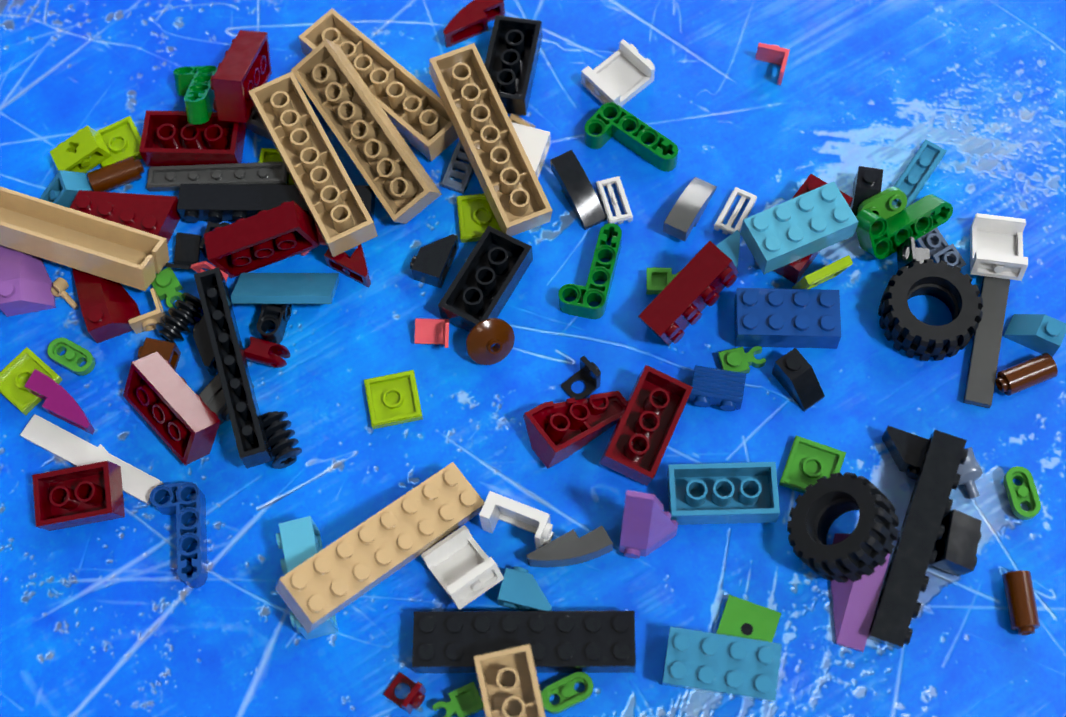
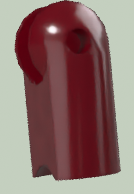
[244,337,290,368]

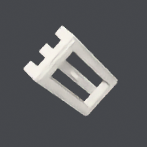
[596,176,633,224]
[714,187,757,235]

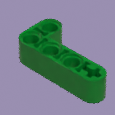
[173,66,218,125]
[585,102,678,172]
[856,194,953,259]
[558,223,622,319]

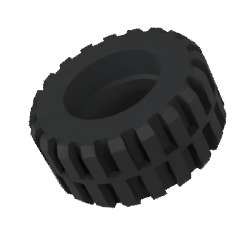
[878,259,983,361]
[787,472,899,583]

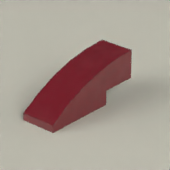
[443,0,505,48]

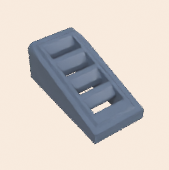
[441,140,474,194]

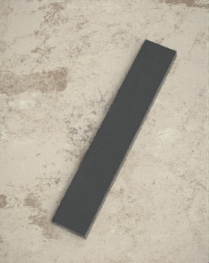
[146,162,289,192]
[963,276,1010,408]

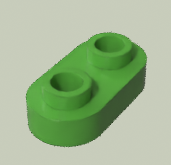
[857,187,907,220]
[47,338,96,376]
[1003,466,1041,520]
[541,672,593,714]

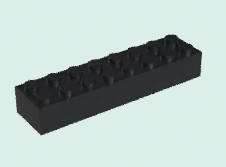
[412,611,636,673]

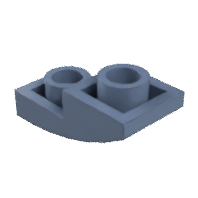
[915,228,966,268]

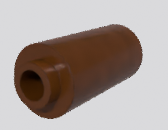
[87,156,145,192]
[995,353,1058,396]
[1002,570,1040,635]

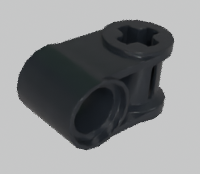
[257,304,292,344]

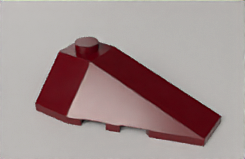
[72,268,141,344]
[523,391,627,469]

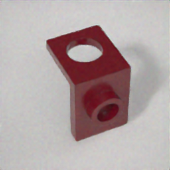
[384,672,426,714]

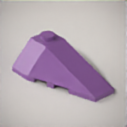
[0,245,56,317]
[619,490,678,559]
[831,533,890,652]

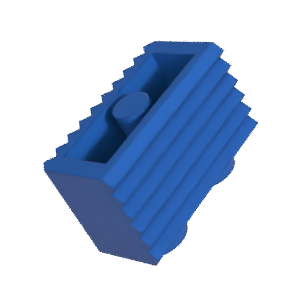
[689,365,746,411]

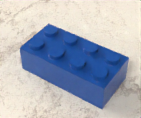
[734,288,841,349]

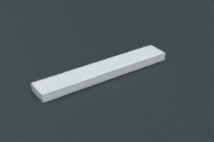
[20,414,163,505]

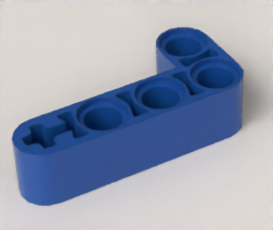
[149,482,208,588]

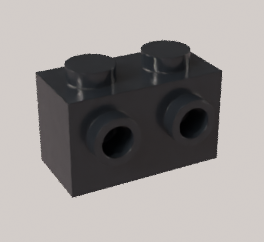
[933,509,982,576]

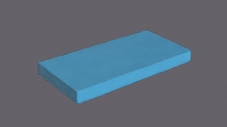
[231,273,339,304]

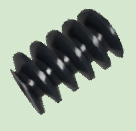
[155,293,203,347]
[261,411,302,469]

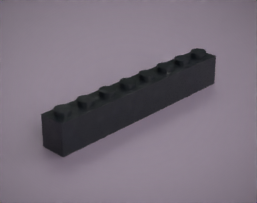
[177,184,376,223]
[194,267,272,468]
[868,430,968,649]

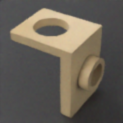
[128,288,165,334]

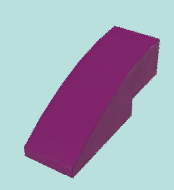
[24,369,95,435]

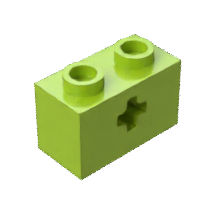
[50,125,111,173]

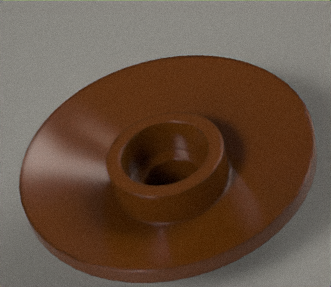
[466,318,515,365]

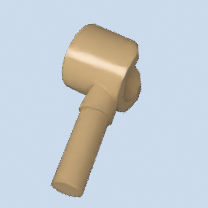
[51,277,79,310]

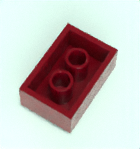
[32,461,125,531]

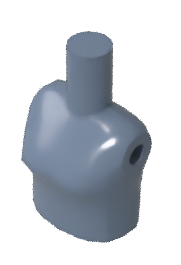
[957,447,982,499]

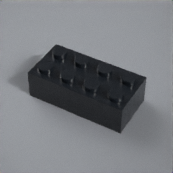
[485,15,543,115]
[438,226,533,332]

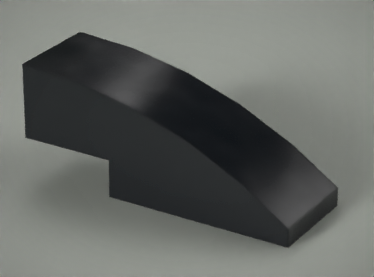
[550,150,607,230]

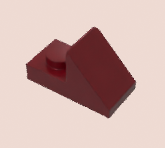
[324,244,371,288]

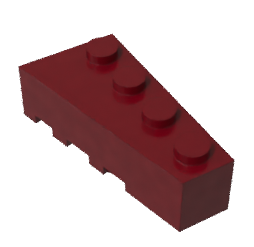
[70,190,181,244]

